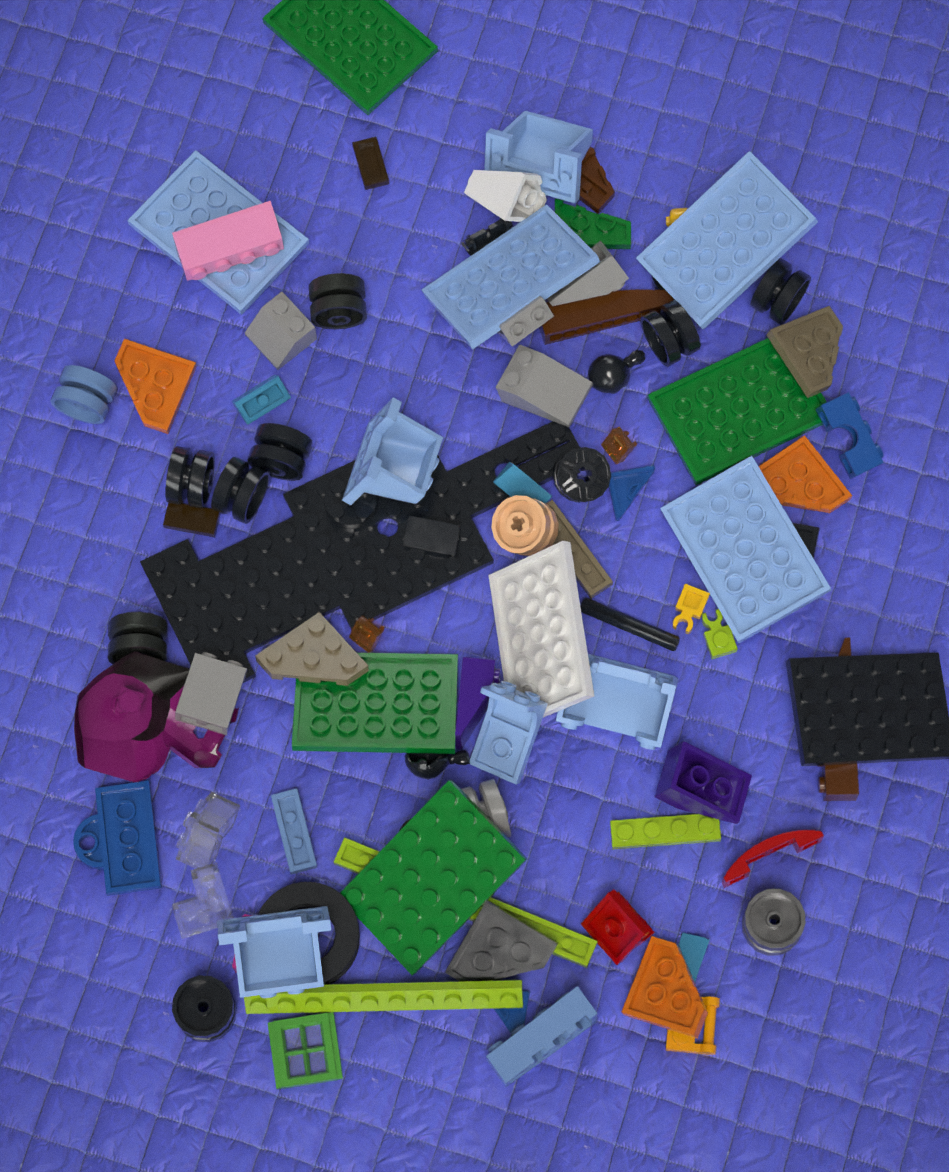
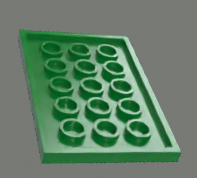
[262,0,438,115]
[647,338,827,485]
[292,652,458,754]
[340,780,528,975]

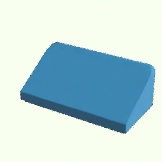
[231,375,291,425]
[493,462,552,503]
[678,933,710,982]

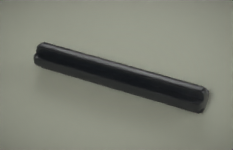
[580,598,680,651]

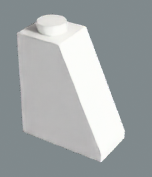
[464,170,547,222]

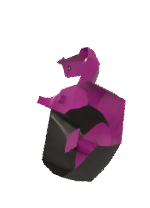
[74,652,239,782]

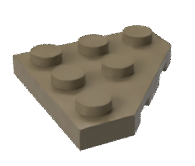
[767,306,843,398]
[255,612,369,686]

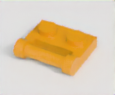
[665,997,720,1055]

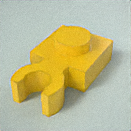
[673,584,710,635]

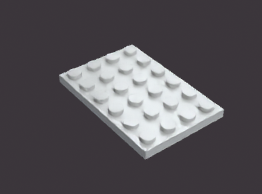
[489,541,594,717]

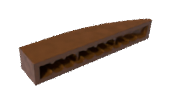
[539,289,675,345]
[817,638,859,801]

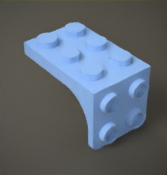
[470,681,548,784]

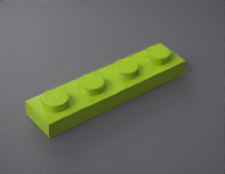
[610,814,721,850]

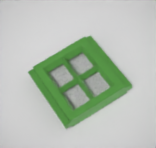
[268,1012,343,1089]

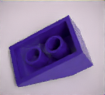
[455,657,500,750]
[655,741,752,824]

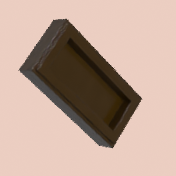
[352,137,389,190]
[163,503,221,537]

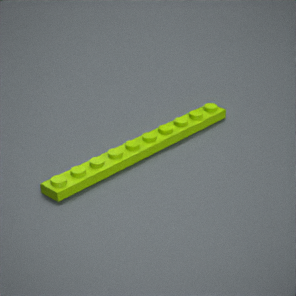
[334,837,597,968]
[244,980,523,1014]

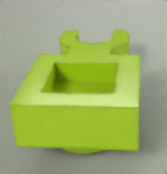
[702,609,738,659]

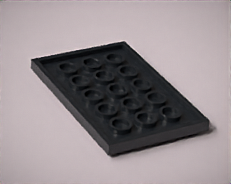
[786,653,949,766]

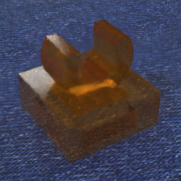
[601,427,637,464]
[349,616,385,653]

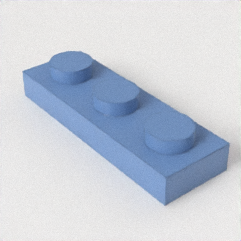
[271,788,317,875]

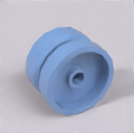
[50,365,117,424]

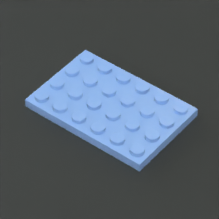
[127,150,309,315]
[636,151,818,329]
[422,204,600,350]
[660,456,832,643]

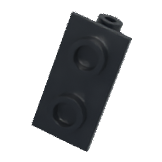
[461,218,513,256]

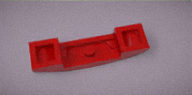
[722,830,824,888]

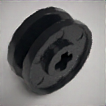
[553,447,611,503]

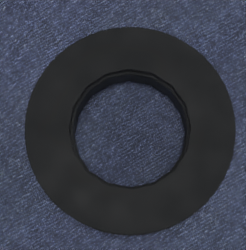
[258,882,360,985]

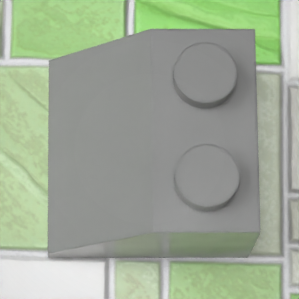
[245,292,317,370]

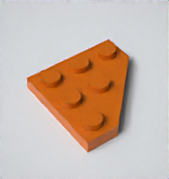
[114,339,197,434]
[758,435,852,513]
[621,936,708,1039]

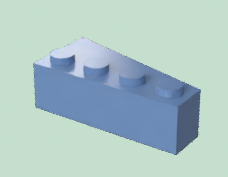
[486,986,597,1087]

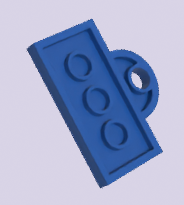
[73,780,162,896]

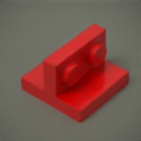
[581,889,655,965]

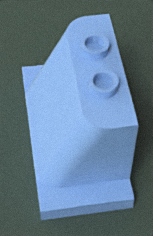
[485,111,593,203]
[342,397,443,505]
[217,906,331,998]

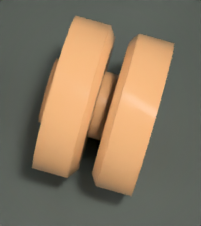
[491,495,559,556]

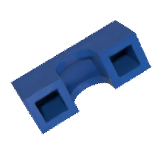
[815,392,884,479]

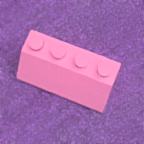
[172,201,284,281]

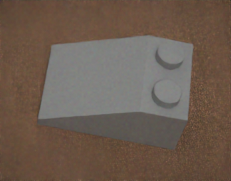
[547,241,629,306]
[496,345,593,427]

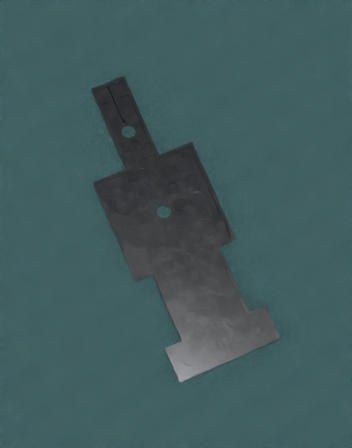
[140,421,580,683]

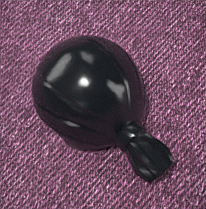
[588,350,645,394]
[405,750,470,780]

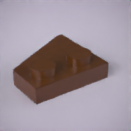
[579,147,615,214]

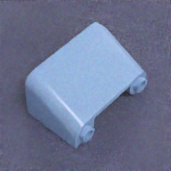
[556,654,678,750]

